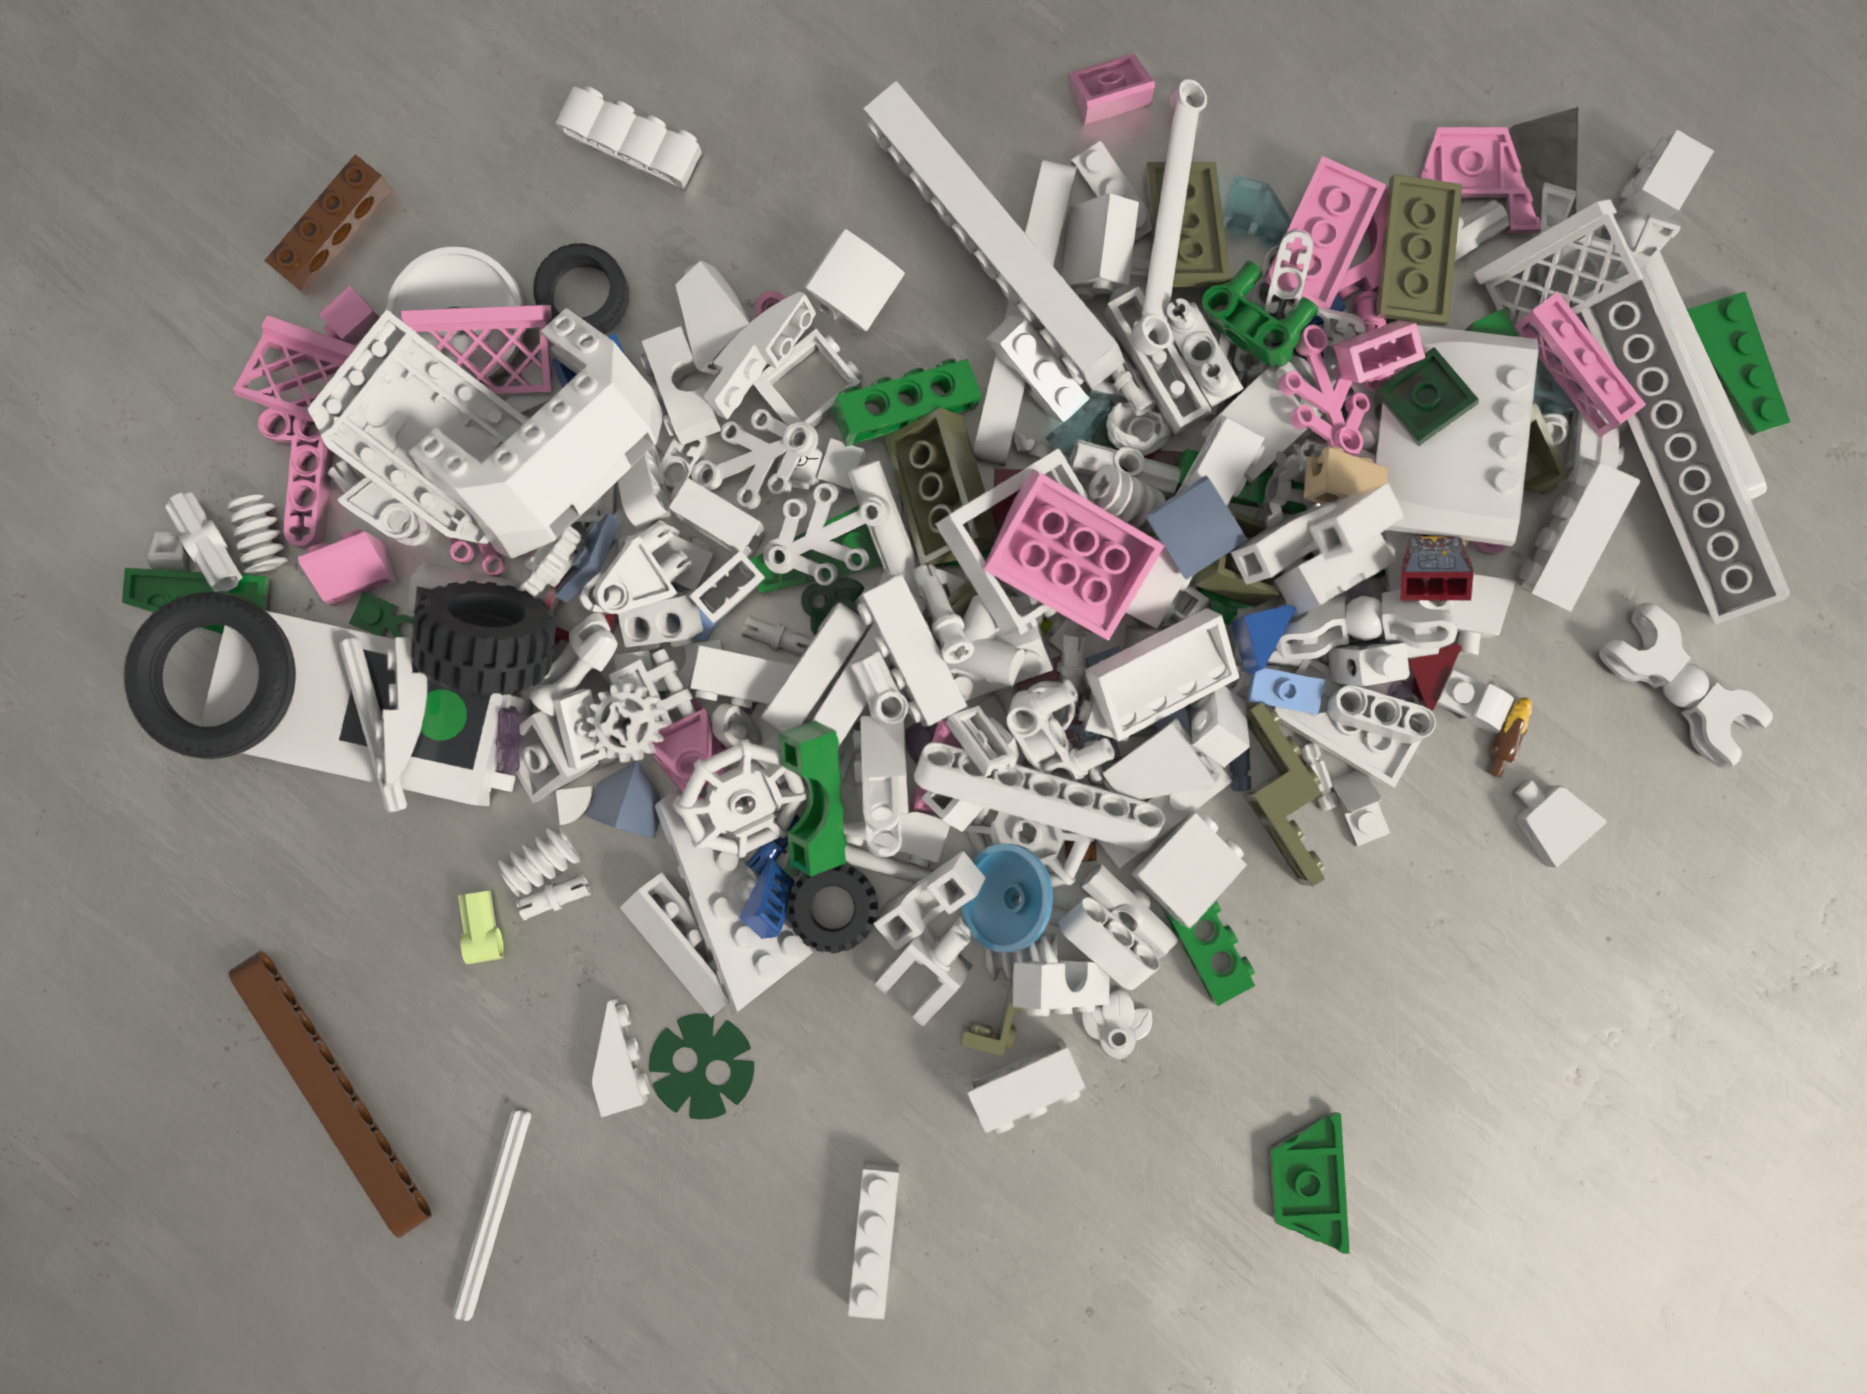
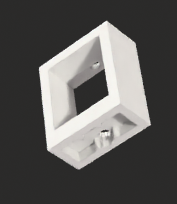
[752,329,862,437]
[668,478,767,559]

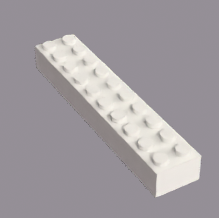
[863,81,1125,389]
[1578,266,1791,625]

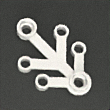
[691,409,818,509]
[763,483,890,585]

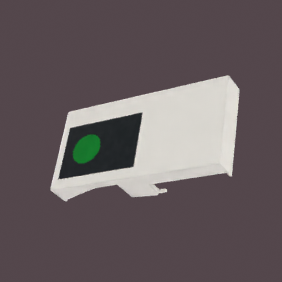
[200,610,533,806]

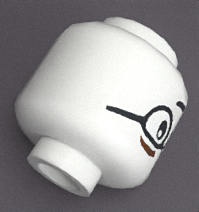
[776,437,825,490]

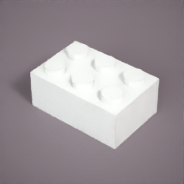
[966,1040,1086,1135]

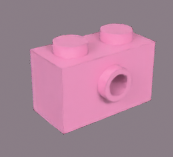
[1333,320,1425,383]

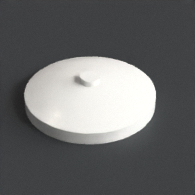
[385,246,525,384]

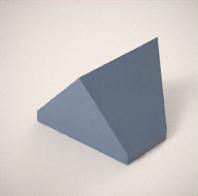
[587,761,661,839]

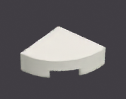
[556,786,593,825]

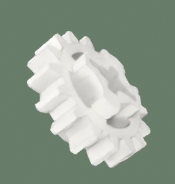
[520,526,581,596]
[587,683,668,762]

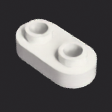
[711,704,761,749]

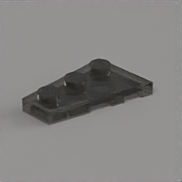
[1509,107,1578,221]

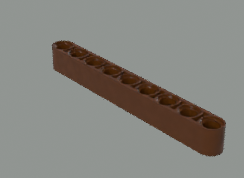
[229,950,432,1238]

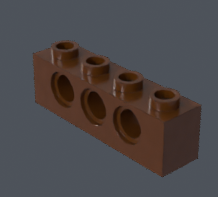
[264,154,393,294]

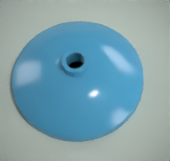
[961,843,1053,953]

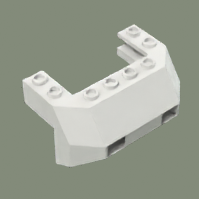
[409,308,664,559]

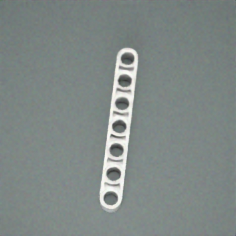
[914,742,1165,851]

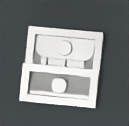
[804,228,905,331]

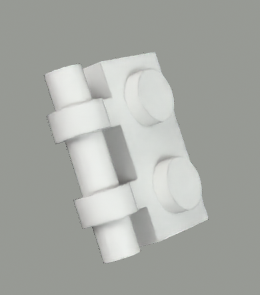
[609,649,696,736]

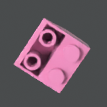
[298,530,399,606]

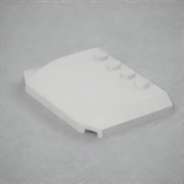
[307,309,529,544]
[1375,325,1538,546]

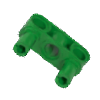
[1202,260,1319,367]

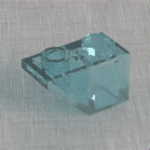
[1223,175,1292,244]

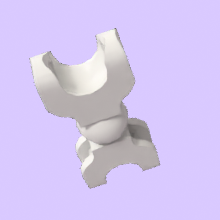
[1276,588,1457,660]
[1600,603,1773,769]

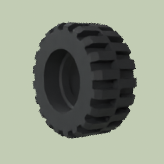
[411,581,556,696]

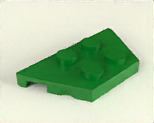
[1269,1112,1350,1254]

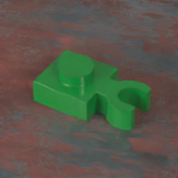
[349,592,414,638]

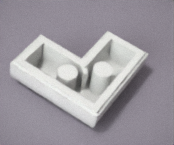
[946,595,1026,686]

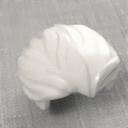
[1106,401,1171,456]

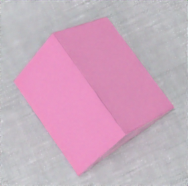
[1069,54,1155,125]

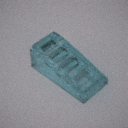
[1044,393,1115,457]

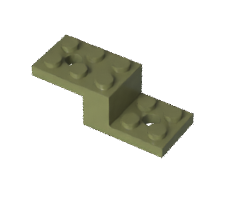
[1243,702,1326,887]

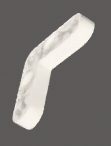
[1264,229,1366,347]

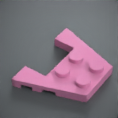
[1419,127,1541,234]

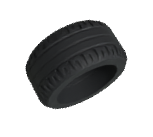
[533,243,629,335]

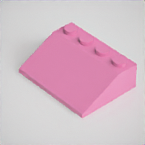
[983,469,1165,641]

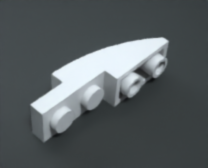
[704,291,816,419]
[375,637,427,788]

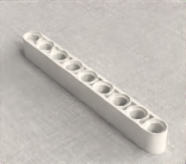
[973,159,1077,465]
[1601,212,1767,499]

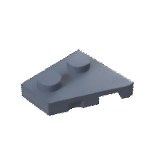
[555,512,620,603]

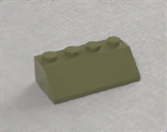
[884,408,998,566]

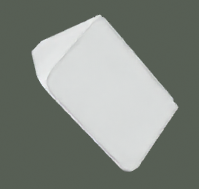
[146,532,190,571]

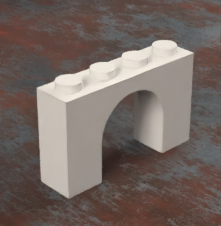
[1231,483,1404,585]

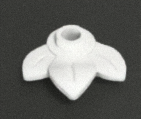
[1081,987,1152,1059]

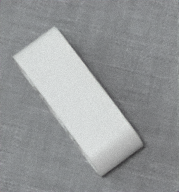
[618,445,671,529]
[1326,685,1436,744]
[1059,897,1160,990]

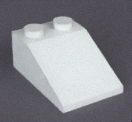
[1201,362,1327,483]

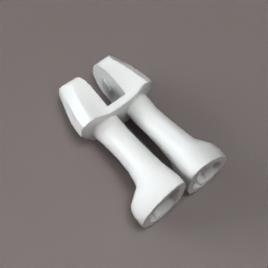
[529,613,618,716]

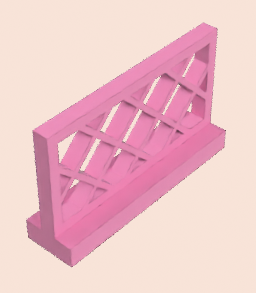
[401,305,554,394]
[233,315,357,423]

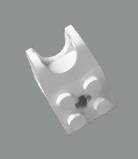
[854,715,909,857]

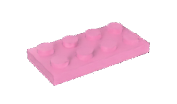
[1262,156,1386,309]

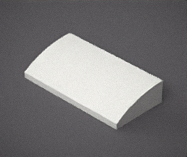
[1085,608,1239,741]

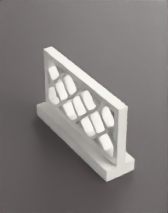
[1474,199,1643,337]

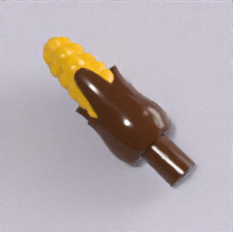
[1487,697,1533,778]

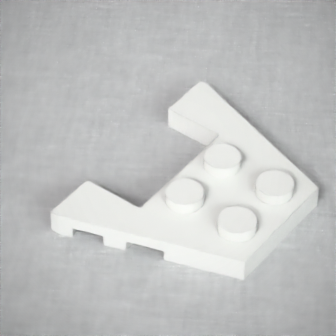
[1538,183,1681,306]

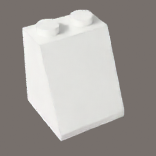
[1130,813,1247,928]

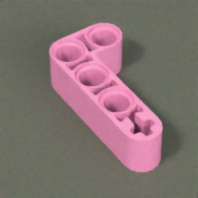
[258,408,333,550]

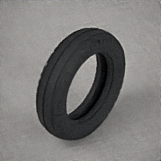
[124,592,296,759]

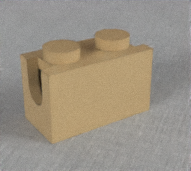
[1304,447,1388,505]

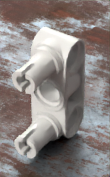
[1167,298,1243,407]
[1007,680,1115,782]

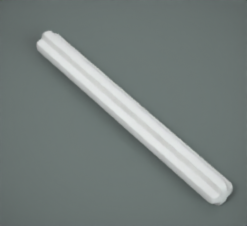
[452,1109,531,1321]

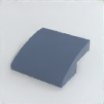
[1144,475,1247,580]

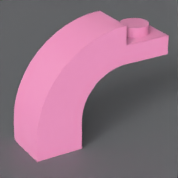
[1336,187,1389,301]

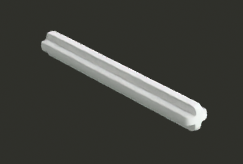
[339,637,407,812]

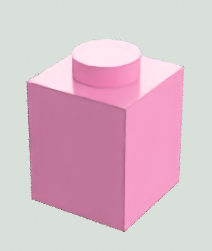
[319,286,380,345]

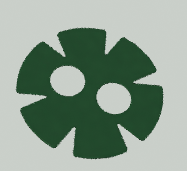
[649,1014,754,1120]

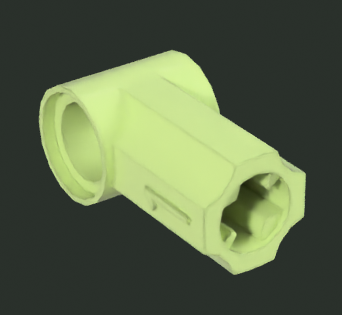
[458,890,504,965]

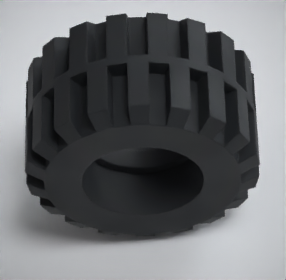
[787,864,878,954]

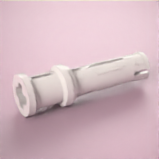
[913,564,974,664]

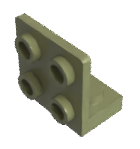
[959,979,1023,1057]

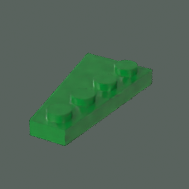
[1687,291,1790,435]
[749,505,882,593]
[122,568,270,634]

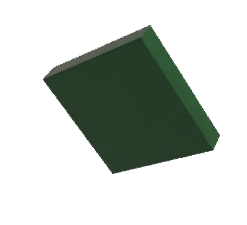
[1375,347,1479,446]

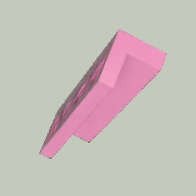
[1514,292,1646,437]

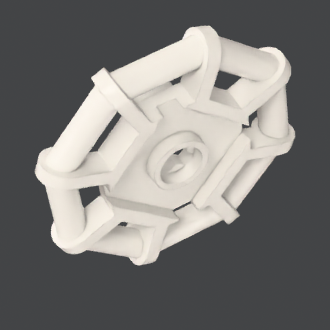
[675,739,809,858]
[964,765,1094,896]

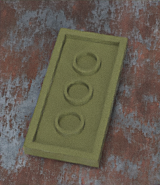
[1145,162,1231,287]
[1376,174,1462,326]

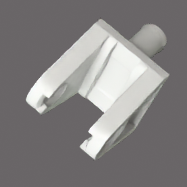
[328,460,431,547]
[578,520,692,614]
[874,916,973,1027]

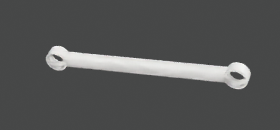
[1132,79,1207,356]

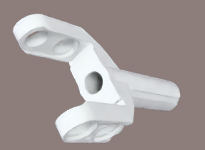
[847,460,967,672]

